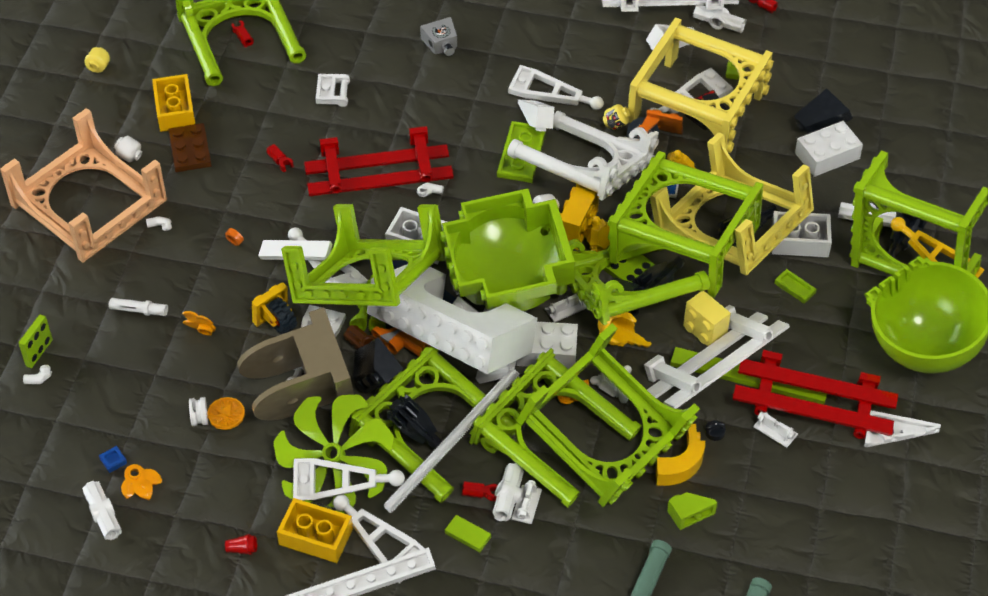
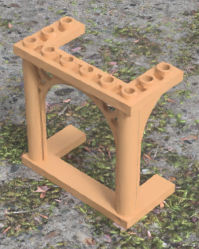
[0,108,167,263]

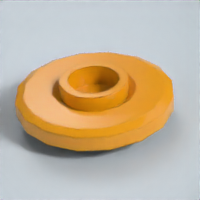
[207,397,245,430]

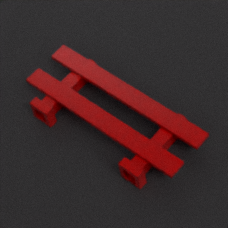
[304,126,454,196]
[732,350,898,439]

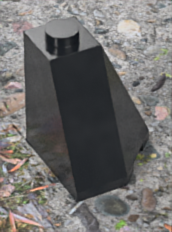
[794,88,853,134]

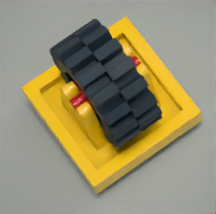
[252,282,297,334]

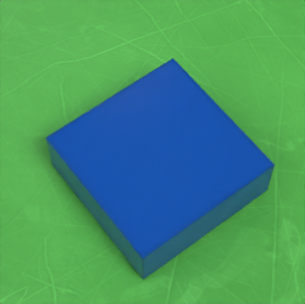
[99,446,127,473]

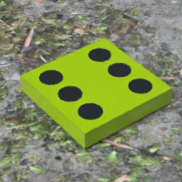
[603,255,655,282]
[18,314,53,369]

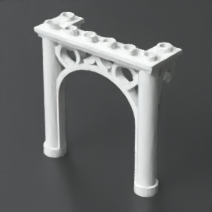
[507,111,659,201]

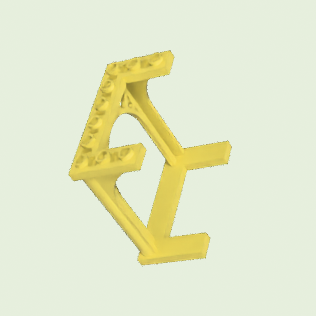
[628,17,774,153]
[650,132,814,276]

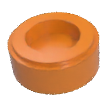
[225,228,244,246]

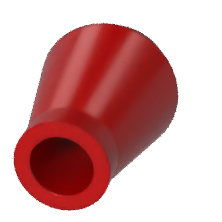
[225,534,258,555]

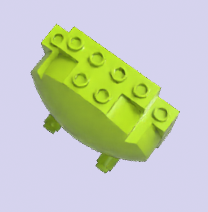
[440,189,575,311]

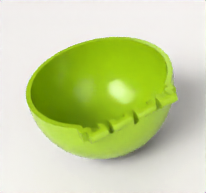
[864,256,988,374]

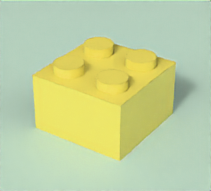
[683,291,731,346]

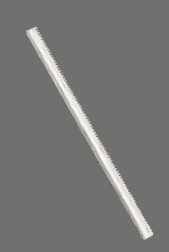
[384,367,519,513]

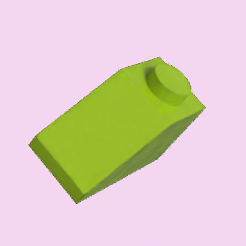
[667,492,717,530]

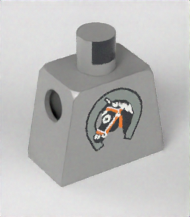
[420,17,457,56]

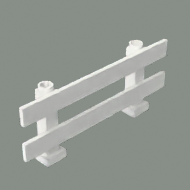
[602,0,739,12]
[644,305,790,409]

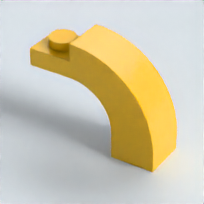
[656,424,705,486]

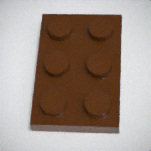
[168,123,212,172]

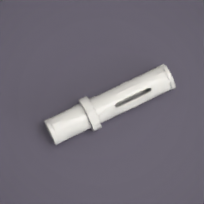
[109,298,168,316]

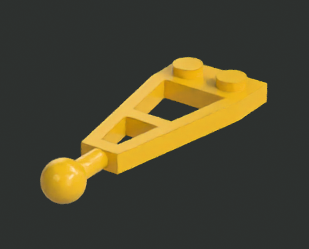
[890,217,984,278]

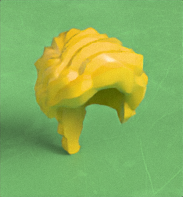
[598,312,652,348]

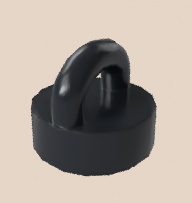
[705,420,726,441]

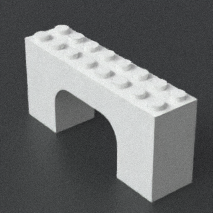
[367,264,537,374]

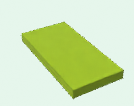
[497,121,547,183]

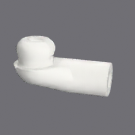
[417,183,444,197]
[146,216,172,231]
[23,365,52,384]

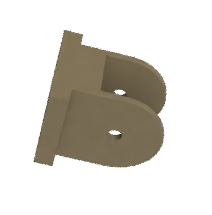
[237,307,354,421]

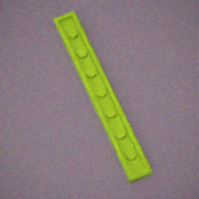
[670,347,827,404]

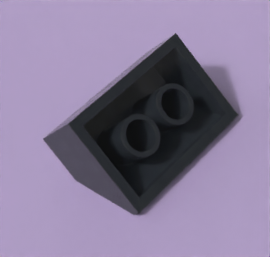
[353,337,403,394]

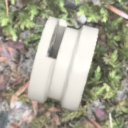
[189,397,208,427]

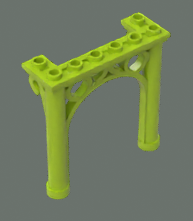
[175,0,306,86]
[568,239,710,325]
[348,346,516,503]
[469,348,642,508]

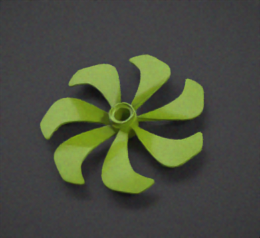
[274,394,394,513]

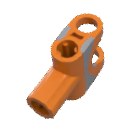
[371,326,431,357]

